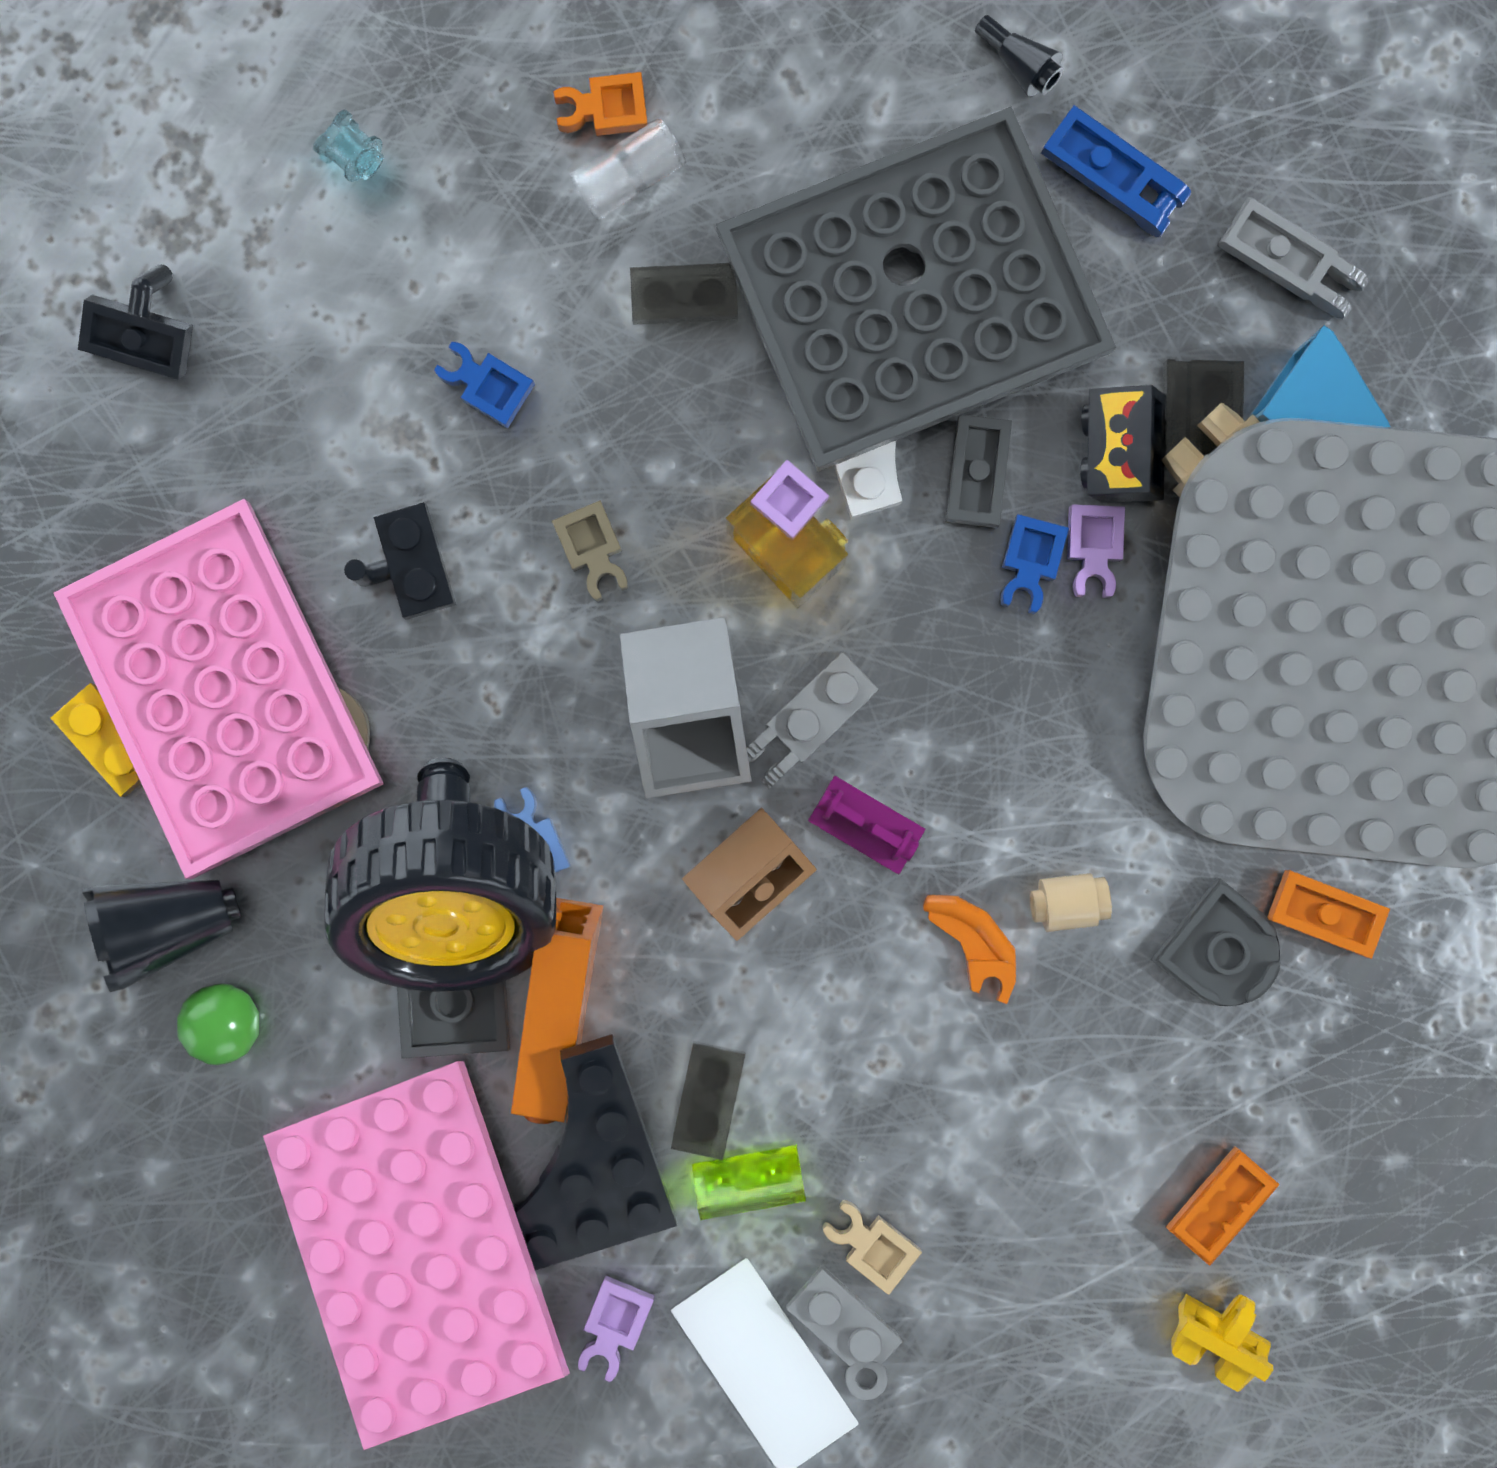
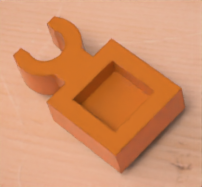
[553,72,648,136]

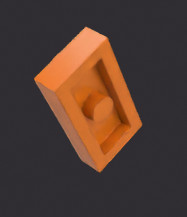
[1267,870,1390,959]

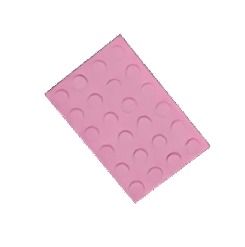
[53,499,384,879]
[263,1061,570,1450]

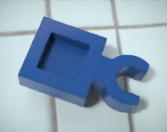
[434,342,535,429]
[1001,514,1069,614]

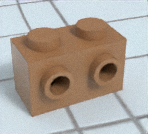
[682,807,817,941]

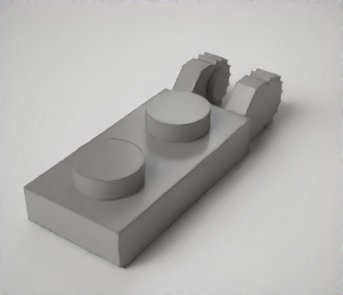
[1217,197,1369,319]
[747,652,879,789]

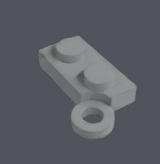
[786,1265,903,1401]

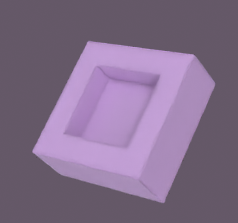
[750,460,829,540]

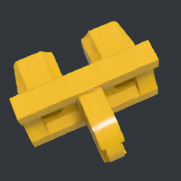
[1171,1294,1274,1392]

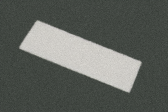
[671,1258,858,1468]

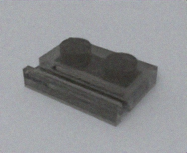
[1163,359,1244,468]

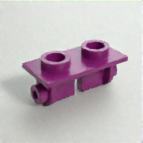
[808,775,926,875]

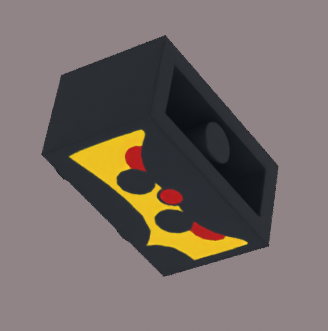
[1080,385,1166,503]

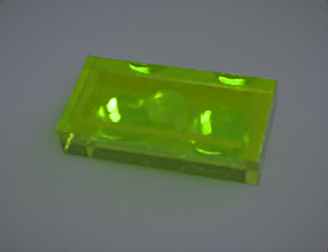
[692,1145,806,1221]

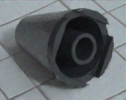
[82,880,241,992]

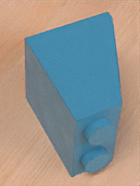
[1249,325,1391,427]

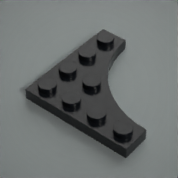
[513,1034,677,1271]

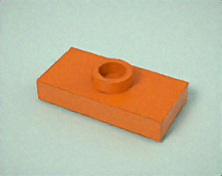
[1166,1146,1280,1266]

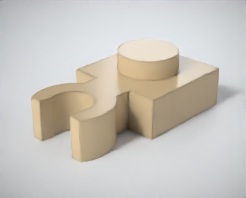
[822,1200,922,1295]

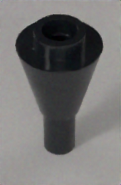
[975,15,1063,97]

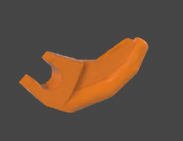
[923,895,1016,1004]

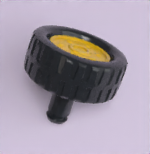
[324,758,556,992]

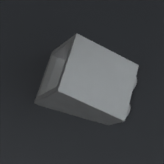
[620,617,752,799]

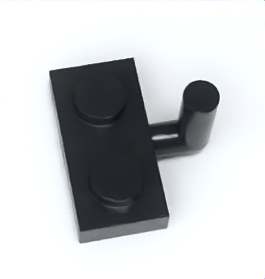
[78,264,193,380]
[344,502,456,620]

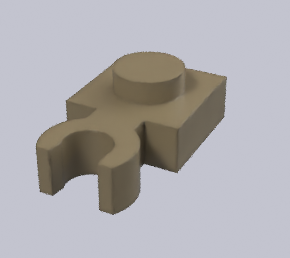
[552,500,628,602]

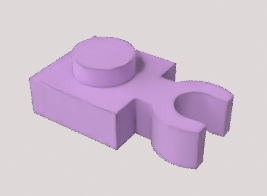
[1067,505,1125,598]
[578,1275,655,1382]

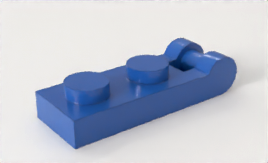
[1041,105,1191,237]

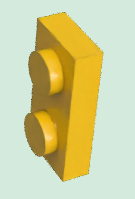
[51,683,141,797]

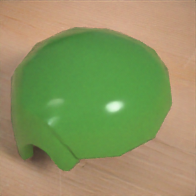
[177,984,259,1065]

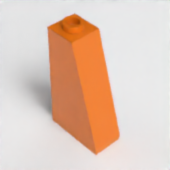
[511,898,604,1124]

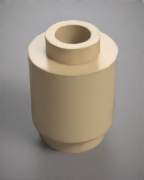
[1030,873,1112,932]

